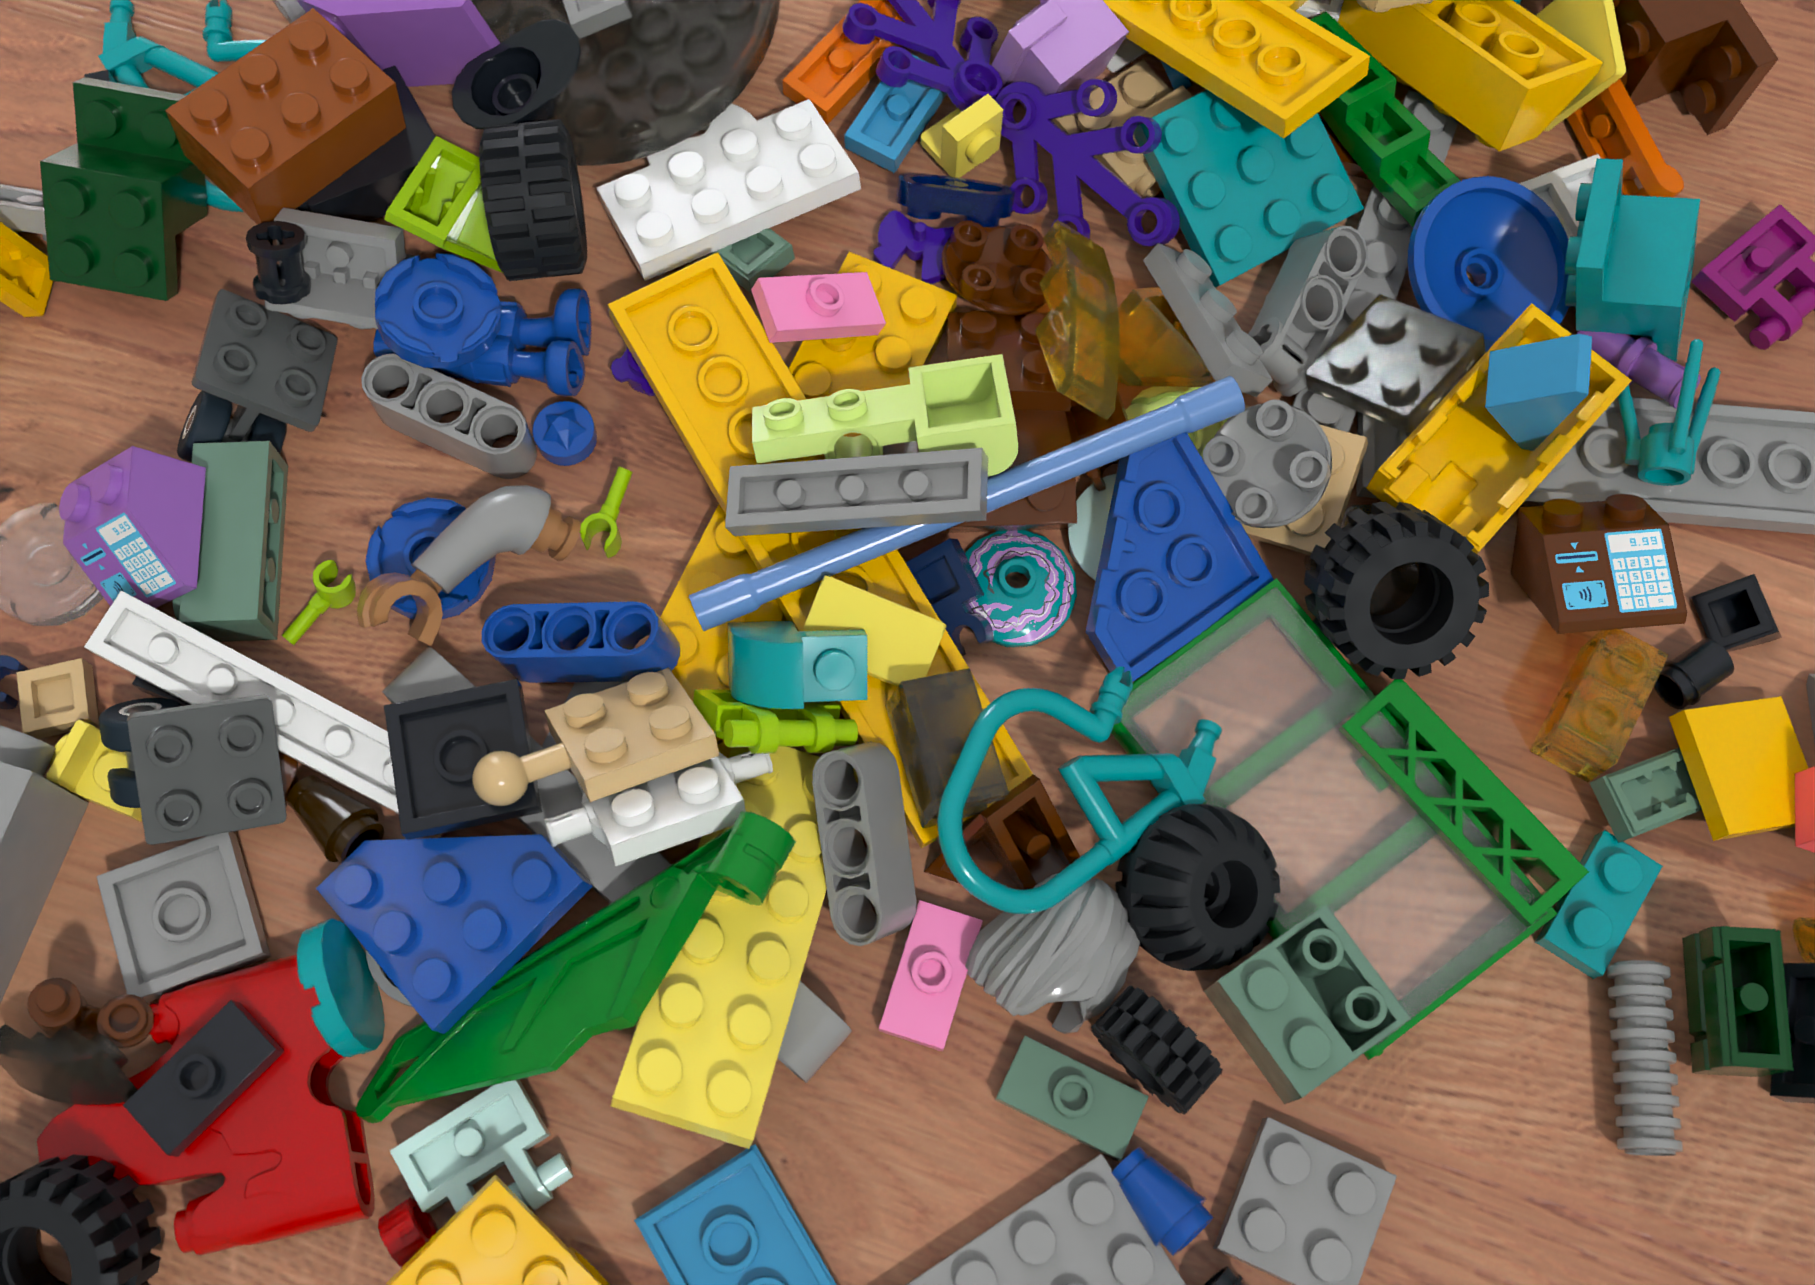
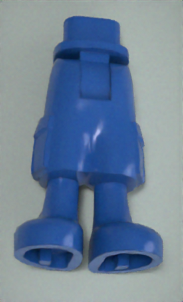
[373,288,592,396]

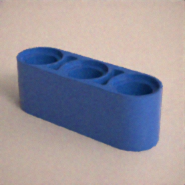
[482,602,680,683]

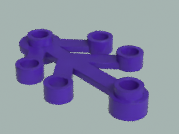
[842,0,1003,112]
[995,79,1180,251]

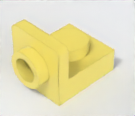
[46,720,142,822]

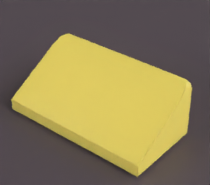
[802,576,946,695]

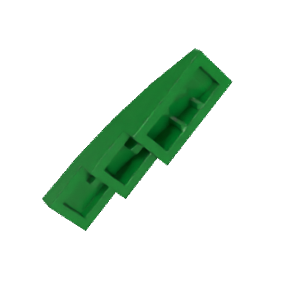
[1311,12,1461,227]

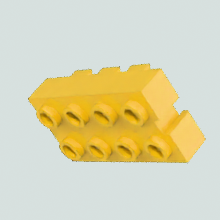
[1366,303,1632,554]

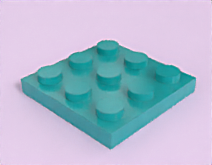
[1133,90,1364,288]

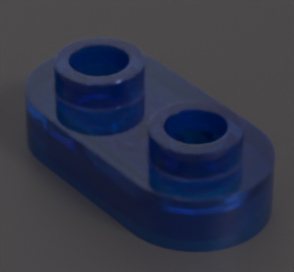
[896,173,1015,227]

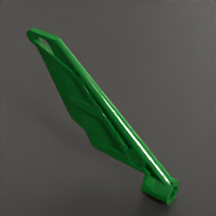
[356,811,796,1123]

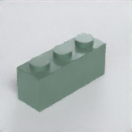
[173,441,288,642]

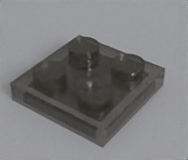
[1305,294,1485,434]

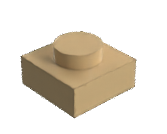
[16,658,99,739]

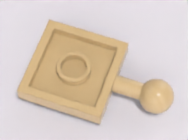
[472,668,719,806]

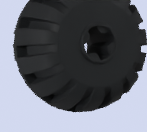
[1115,804,1280,971]

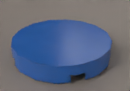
[375,253,501,369]
[366,498,496,619]

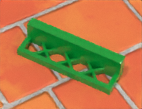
[1339,679,1589,927]

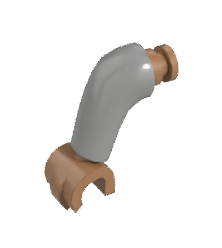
[357,485,581,646]

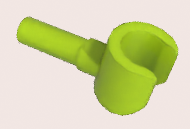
[580,467,633,558]
[281,560,356,645]

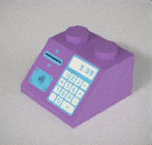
[59,446,206,608]

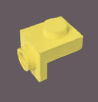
[921,94,1003,181]

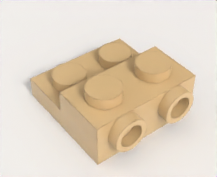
[1053,59,1193,198]

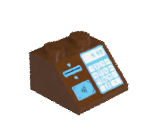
[1511,494,1687,634]

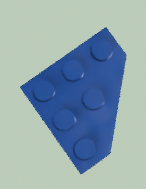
[1085,433,1274,682]
[316,834,593,1034]

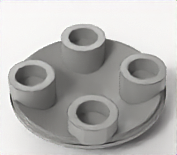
[1203,400,1332,528]

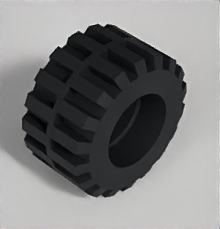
[479,119,587,281]
[1304,501,1489,679]
[0,1155,161,1285]

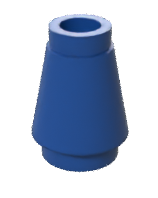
[1112,1147,1214,1256]

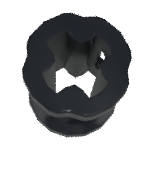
[246,221,311,304]

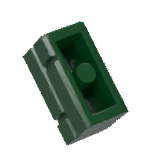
[1682,926,1793,1077]

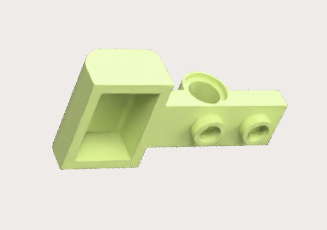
[752,354,1018,477]

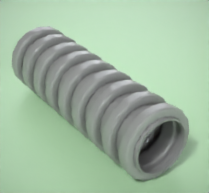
[1607,960,1683,1156]

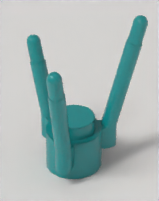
[1618,339,1721,486]

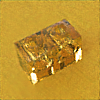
[1530,629,1668,782]

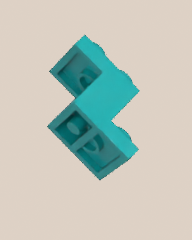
[1565,158,1700,363]

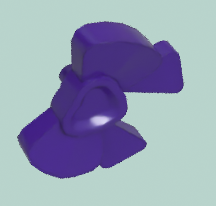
[873,210,954,284]

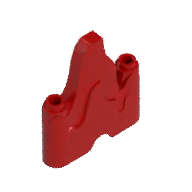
[37,954,375,1256]

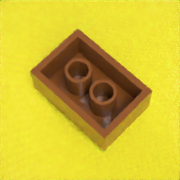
[165,8,406,224]

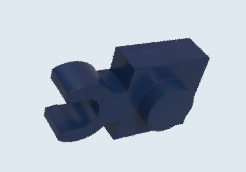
[905,538,994,656]

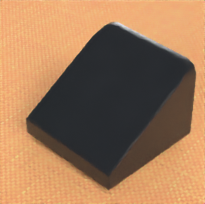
[1691,574,1782,652]

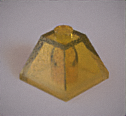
[1088,287,1216,387]

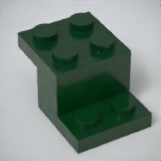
[40,77,207,301]

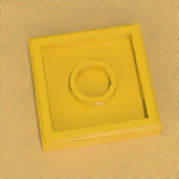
[1669,696,1809,841]

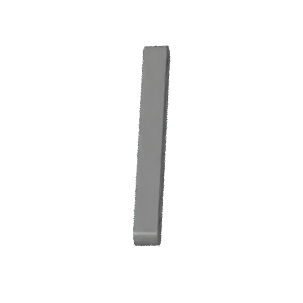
[382,646,852,1083]

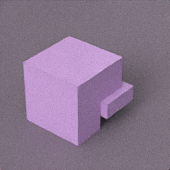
[991,0,1129,109]

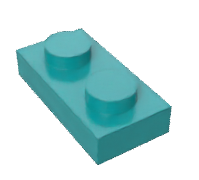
[1535,830,1663,979]

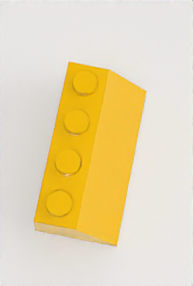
[1338,0,1603,152]

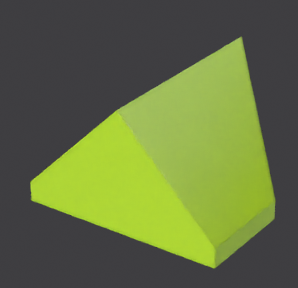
[384,136,502,273]

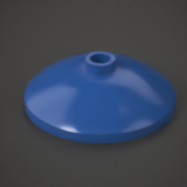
[1408,176,1569,355]

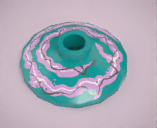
[965,530,1077,647]

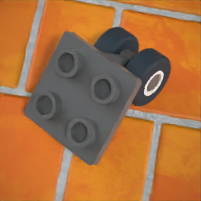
[177,289,338,463]
[98,695,287,845]

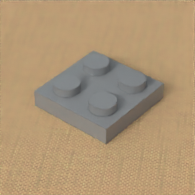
[96,832,271,1003]
[1213,1117,1397,1285]

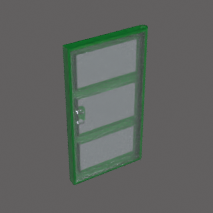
[1111,578,1557,1060]

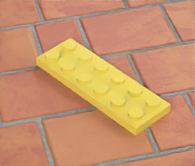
[611,746,858,1149]

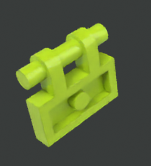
[693,690,858,754]

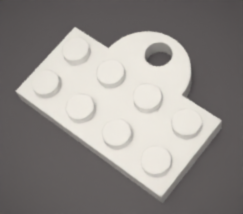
[596,99,861,281]

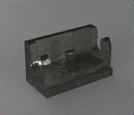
[885,668,1009,829]

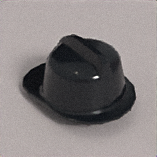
[452,19,581,130]

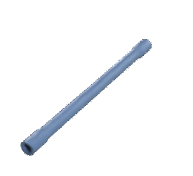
[689,376,1245,631]

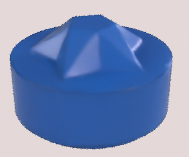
[533,401,597,466]

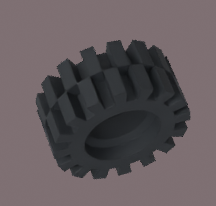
[1091,986,1223,1114]

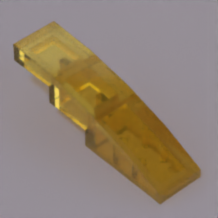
[1035,219,1120,420]

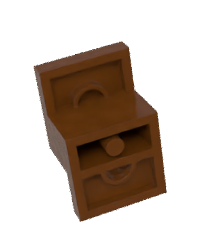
[1613,0,1778,135]

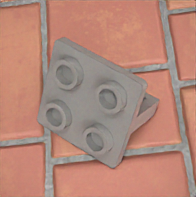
[264,208,422,329]

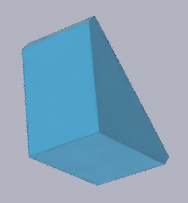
[1485,334,1592,451]

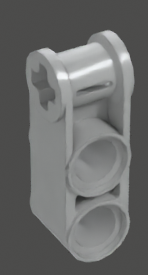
[1248,226,1368,396]

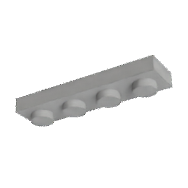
[725,448,988,536]

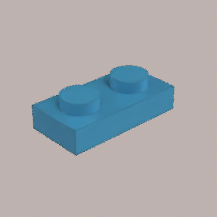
[844,54,947,173]

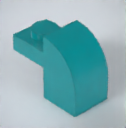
[728,621,867,709]

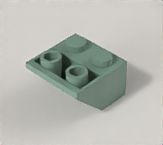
[1204,904,1411,1104]

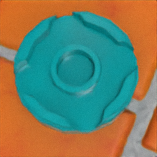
[297,918,385,1057]

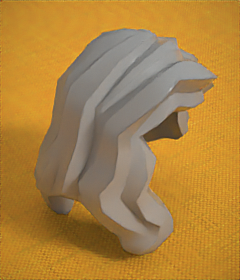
[965,873,1140,1034]

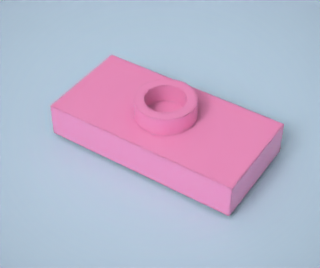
[751,272,886,343]
[879,900,983,1052]

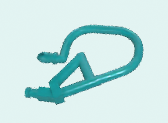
[98,0,266,212]
[938,666,1222,914]

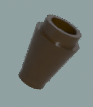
[287,775,384,863]

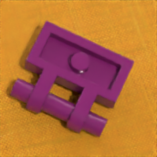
[1691,204,1815,350]

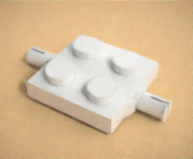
[544,751,773,866]

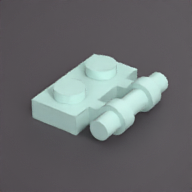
[390,1079,574,1232]

